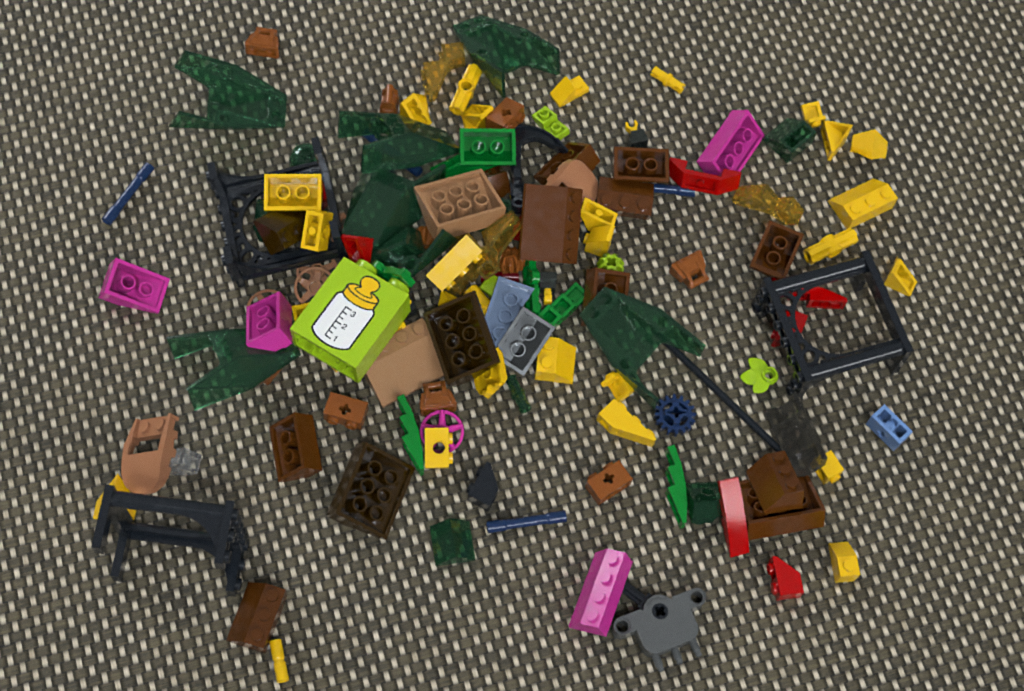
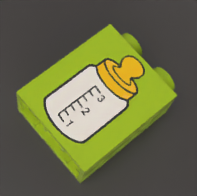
[290,257,411,383]

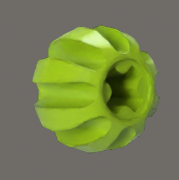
[597,252,624,272]

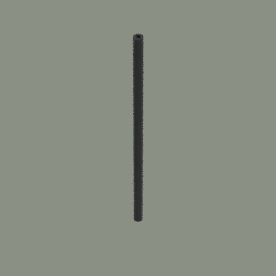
[655,331,799,469]

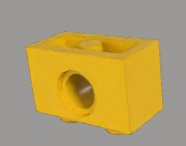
[300,209,333,252]
[425,428,453,469]

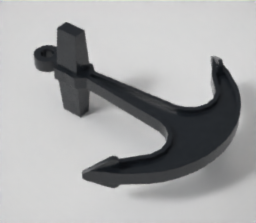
[510,124,568,214]

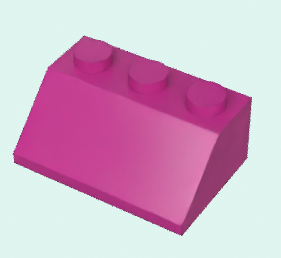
[246,291,292,352]

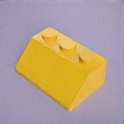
[264,174,323,211]
[828,178,898,229]
[426,233,483,291]

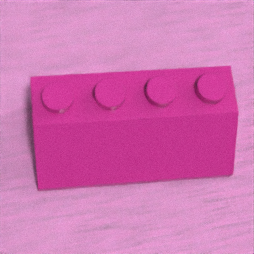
[697,110,765,176]
[568,548,633,637]

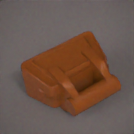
[245,27,279,59]
[379,84,399,124]
[669,250,709,290]
[419,380,457,416]

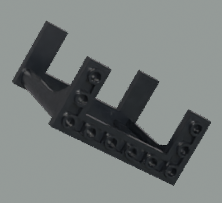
[205,137,349,287]
[751,250,914,403]
[91,484,250,597]

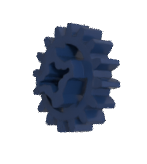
[653,394,696,437]

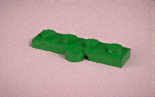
[370,260,415,288]
[522,260,541,315]

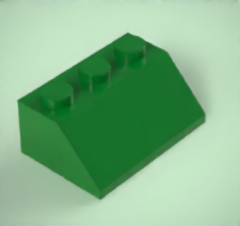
[458,128,516,166]

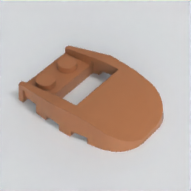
[546,159,598,222]
[121,413,179,494]

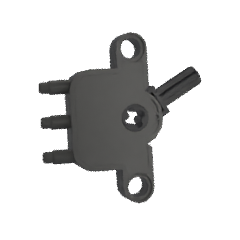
[611,581,706,672]

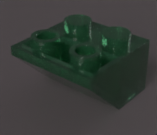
[762,118,817,163]

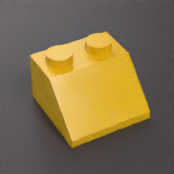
[534,337,576,384]

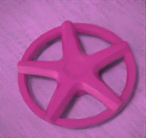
[420,410,464,454]

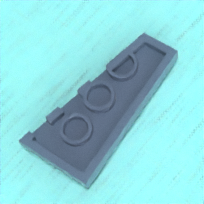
[485,276,535,347]

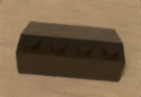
[423,291,500,387]
[326,441,415,540]

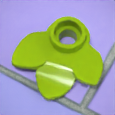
[740,358,779,394]

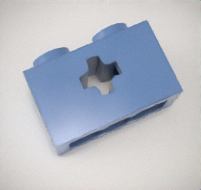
[866,404,913,452]

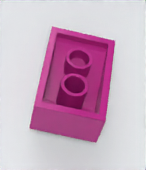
[98,258,170,314]

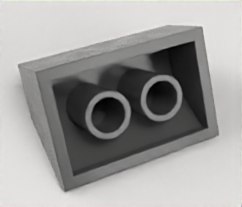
[496,306,556,376]

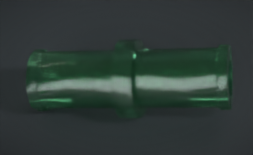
[505,375,532,414]

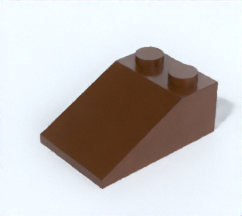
[749,220,804,279]

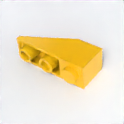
[596,399,656,447]

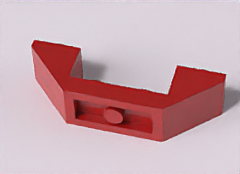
[669,157,742,195]

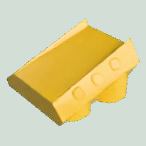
[474,347,507,399]

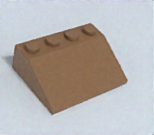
[414,169,506,242]
[364,318,444,408]

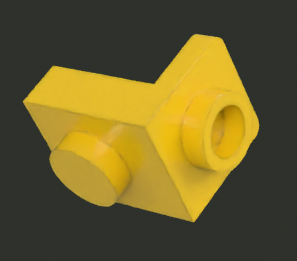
[800,101,826,128]
[600,371,635,402]

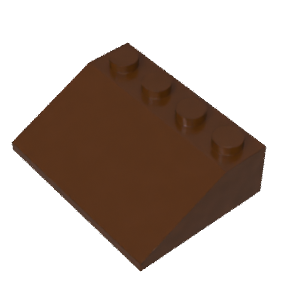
[518,184,583,264]
[739,470,826,541]

